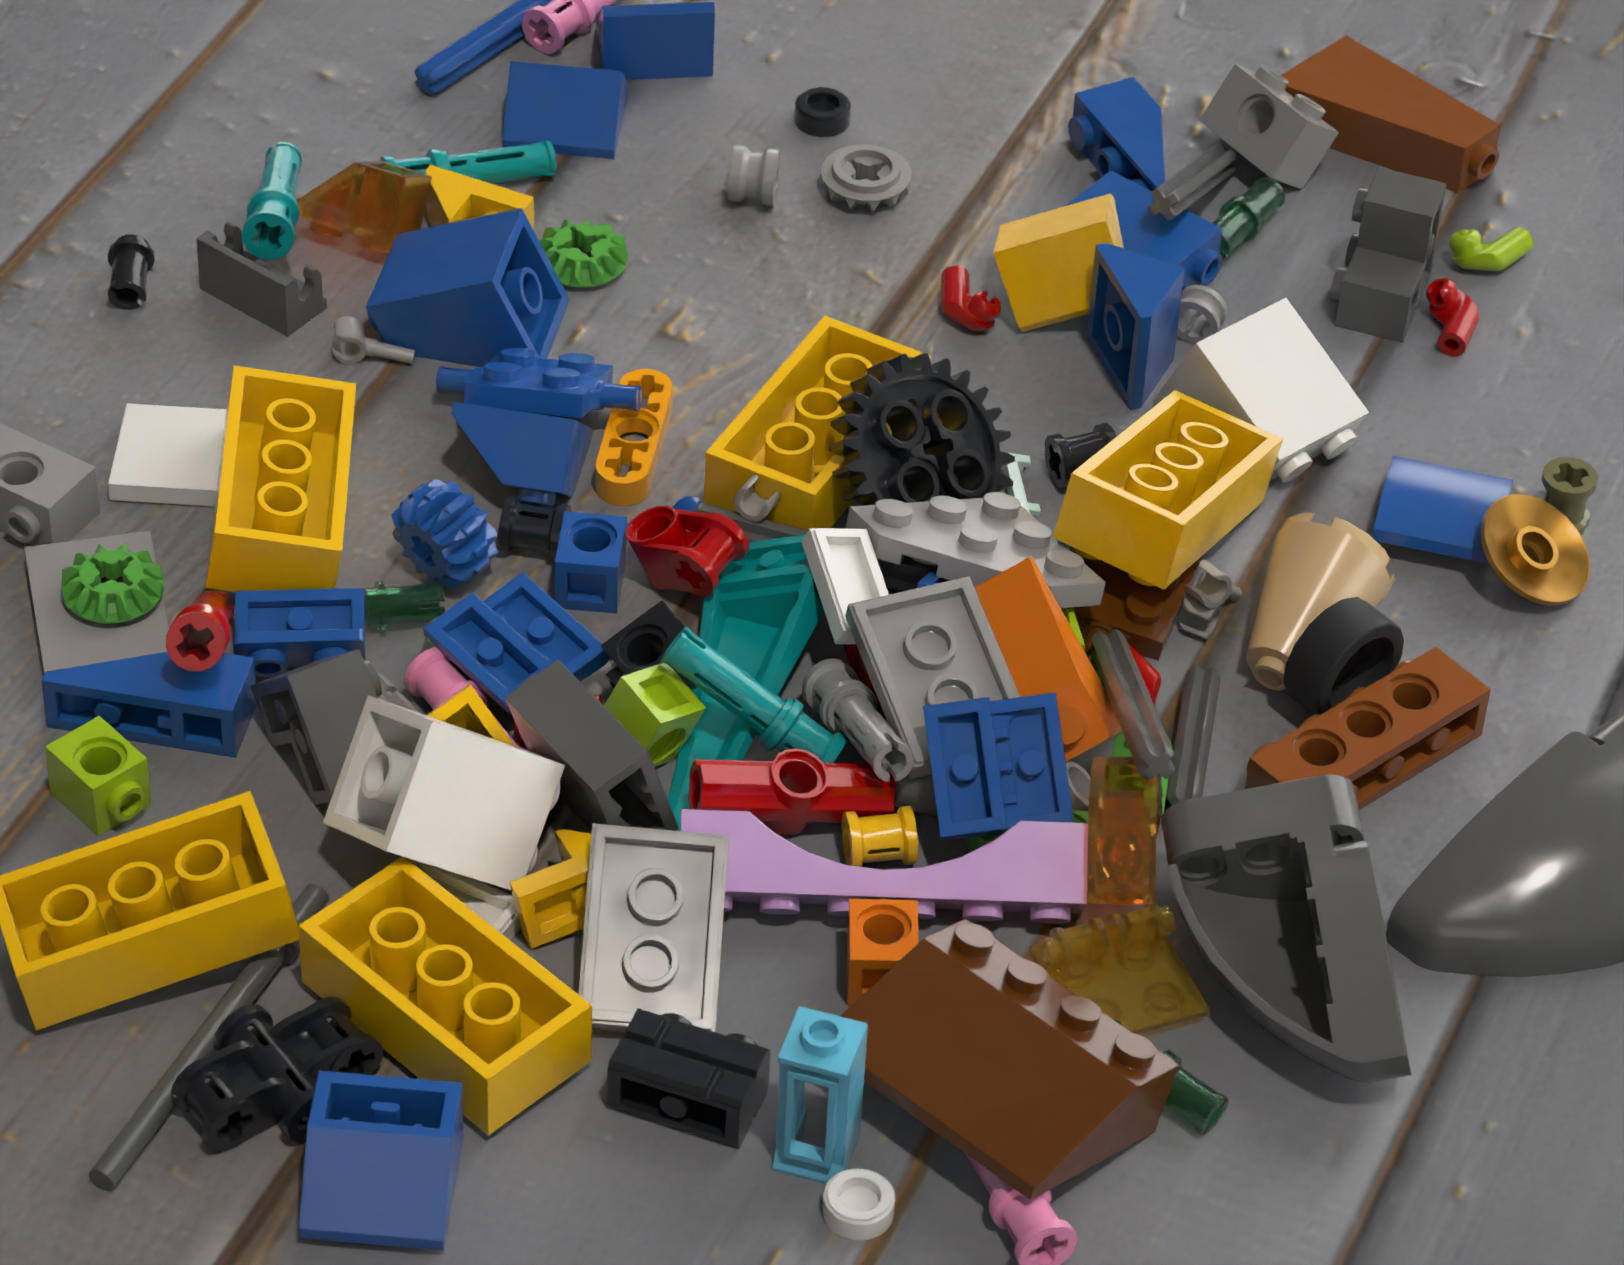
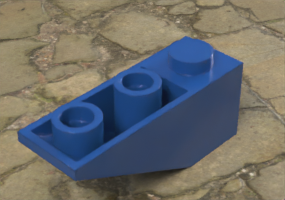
[1068,77,1165,192]

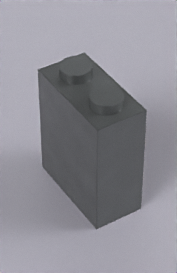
[505,660,679,831]

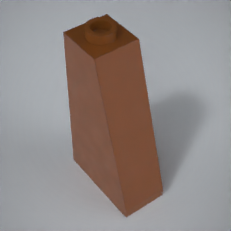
[1270,35,1501,193]

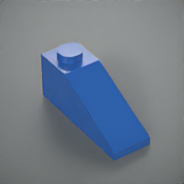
[41,652,257,758]

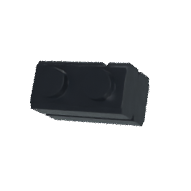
[607,1008,770,1147]

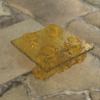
[1030,903,1210,1034]

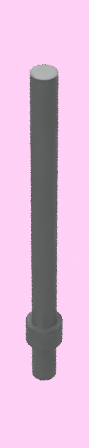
[89,884,329,1191]

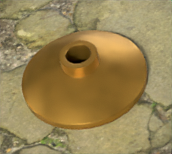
[1480,494,1590,606]

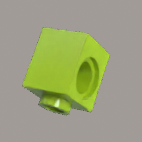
[604,663,706,767]
[45,716,151,836]

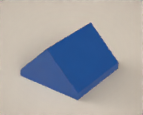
[596,2,715,80]
[503,61,629,159]
[1086,243,1185,410]

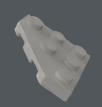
[845,492,1106,608]

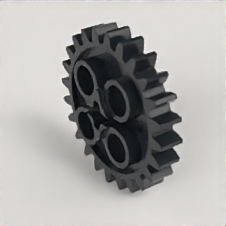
[829,353,1015,506]

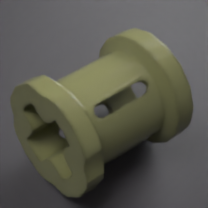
[1542,457,1598,535]

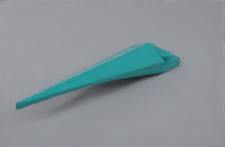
[668,534,824,831]

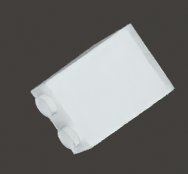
[1153,298,1369,483]
[323,695,565,890]

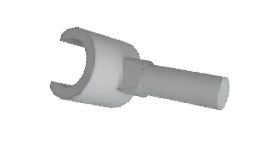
[332,316,415,365]
[734,474,781,522]
[1184,560,1242,608]
[1178,571,1222,640]

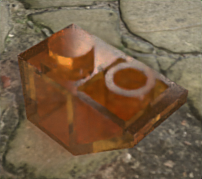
[297,161,432,253]
[1087,757,1163,906]

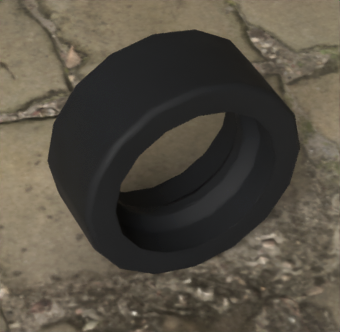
[1283,597,1404,715]

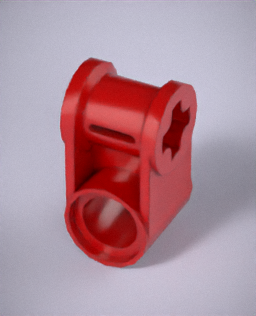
[625,506,750,597]

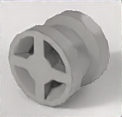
[728,144,781,206]

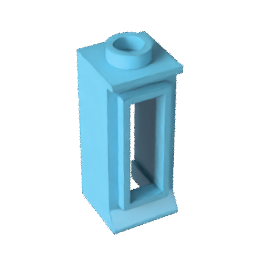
[772,1006,868,1184]

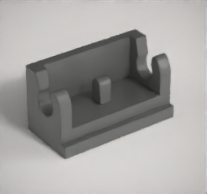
[196,222,327,337]

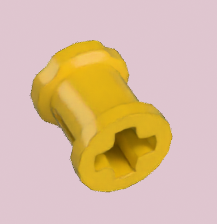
[841,806,918,867]

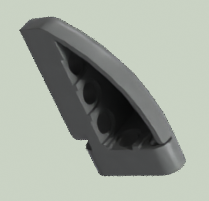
[1386,711,1624,977]
[1161,774,1411,1083]

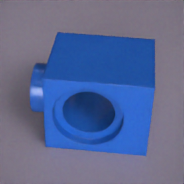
[555,511,627,614]

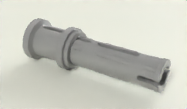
[802,658,914,782]

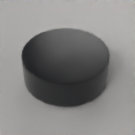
[794,87,851,137]

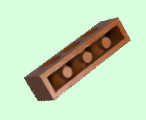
[1245,646,1491,810]

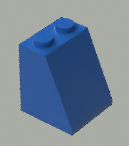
[366,208,570,367]

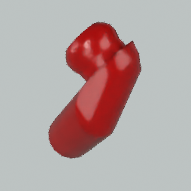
[941,266,1001,331]
[1425,278,1479,357]

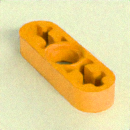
[595,369,673,506]

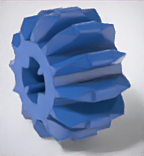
[391,478,498,589]

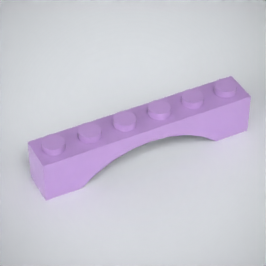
[681,809,1088,924]

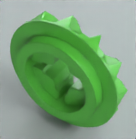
[539,218,628,287]
[61,543,164,623]

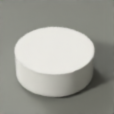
[822,1169,895,1241]

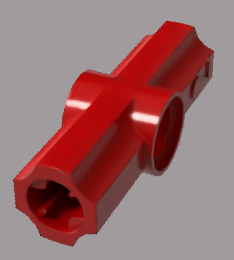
[688,748,896,835]

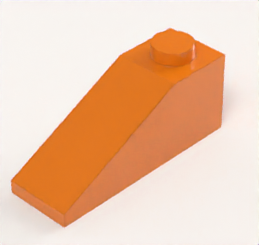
[974,556,1121,762]

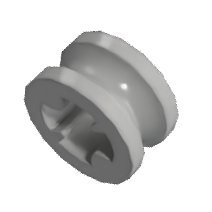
[1177,285,1228,344]

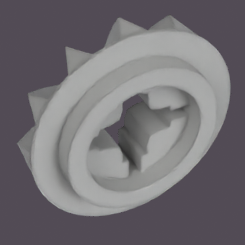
[821,144,912,212]

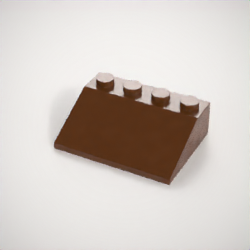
[840,919,1179,1200]

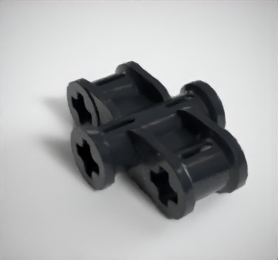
[171,997,384,1151]

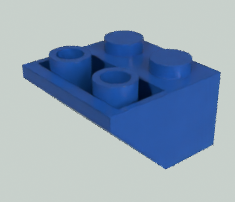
[299,1071,464,1250]

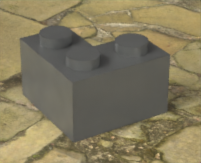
[1330,167,1447,343]
[250,649,382,805]

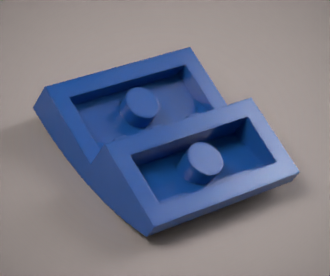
[1372,456,1513,564]
[423,572,608,713]
[923,692,1074,839]

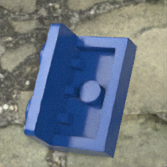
[234,588,366,677]

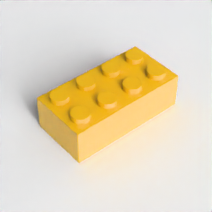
[704,316,931,531]
[205,365,356,592]
[1053,390,1283,590]
[0,791,299,1030]
[298,856,592,1136]

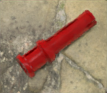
[166,591,235,671]

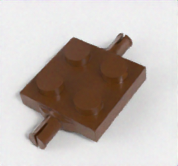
[1070,546,1199,671]

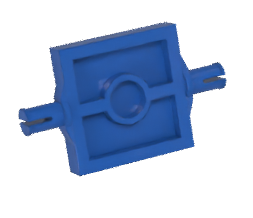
[436,348,642,418]

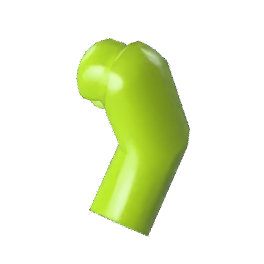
[1449,227,1534,271]

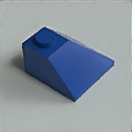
[452,402,593,506]

